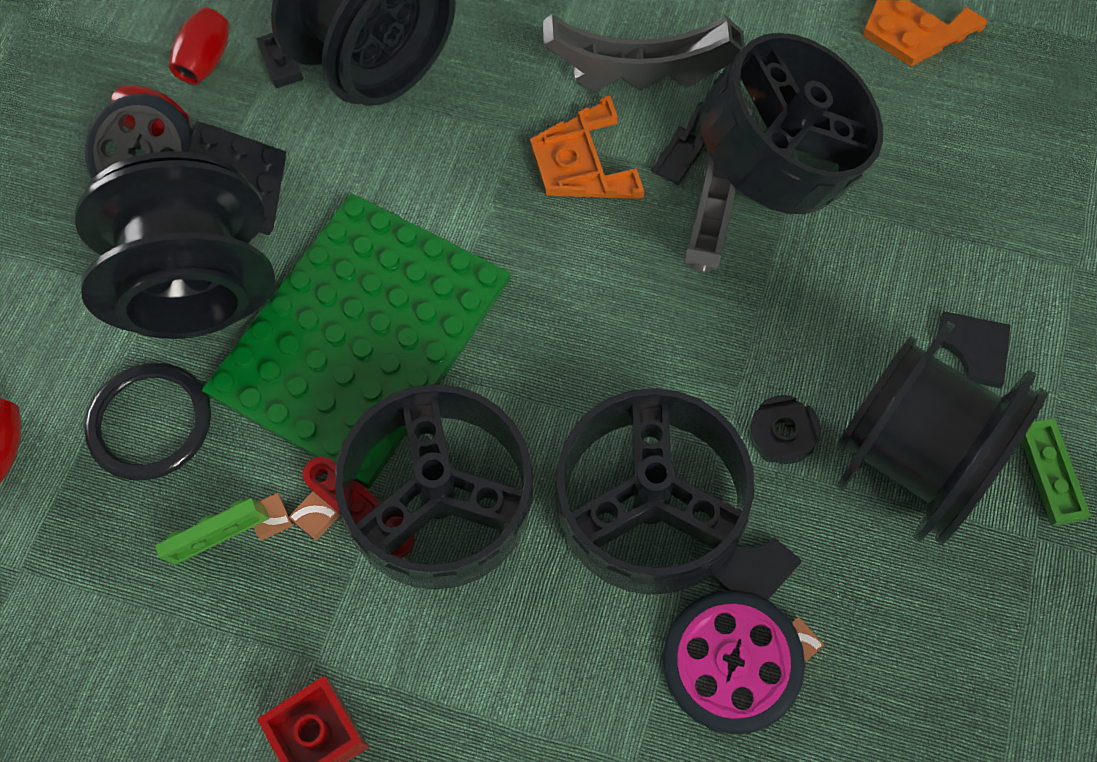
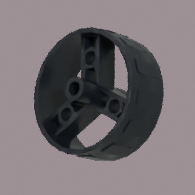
[700,33,883,214]
[335,384,533,590]
[555,388,754,595]

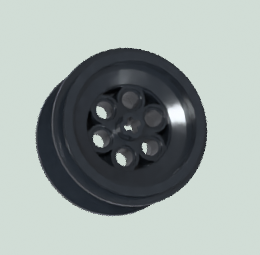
[271,0,456,106]
[75,151,275,339]
[835,321,1048,545]

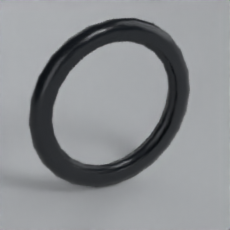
[84,363,212,480]

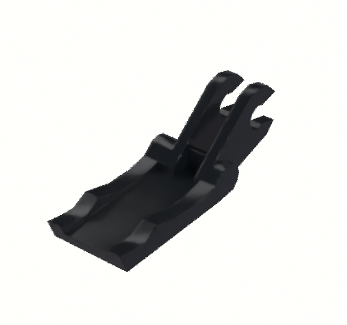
[651,101,705,185]

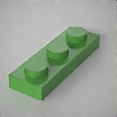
[1021,418,1091,526]
[155,498,270,565]

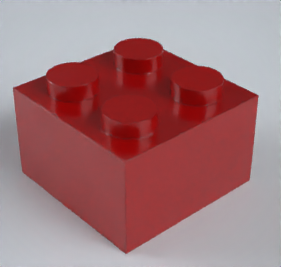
[257,676,369,762]

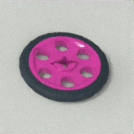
[663,590,805,734]

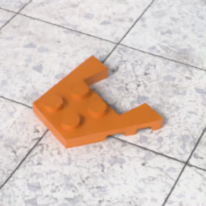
[863,0,988,66]
[530,95,644,199]

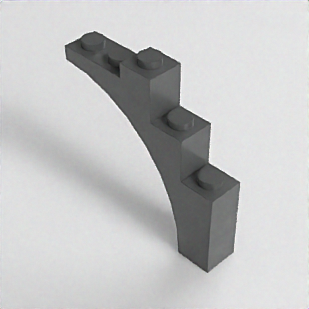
[543,15,745,93]
[684,108,754,273]

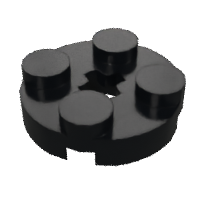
[749,395,820,464]

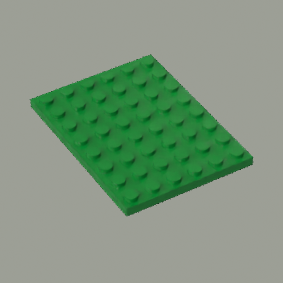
[202,193,511,489]

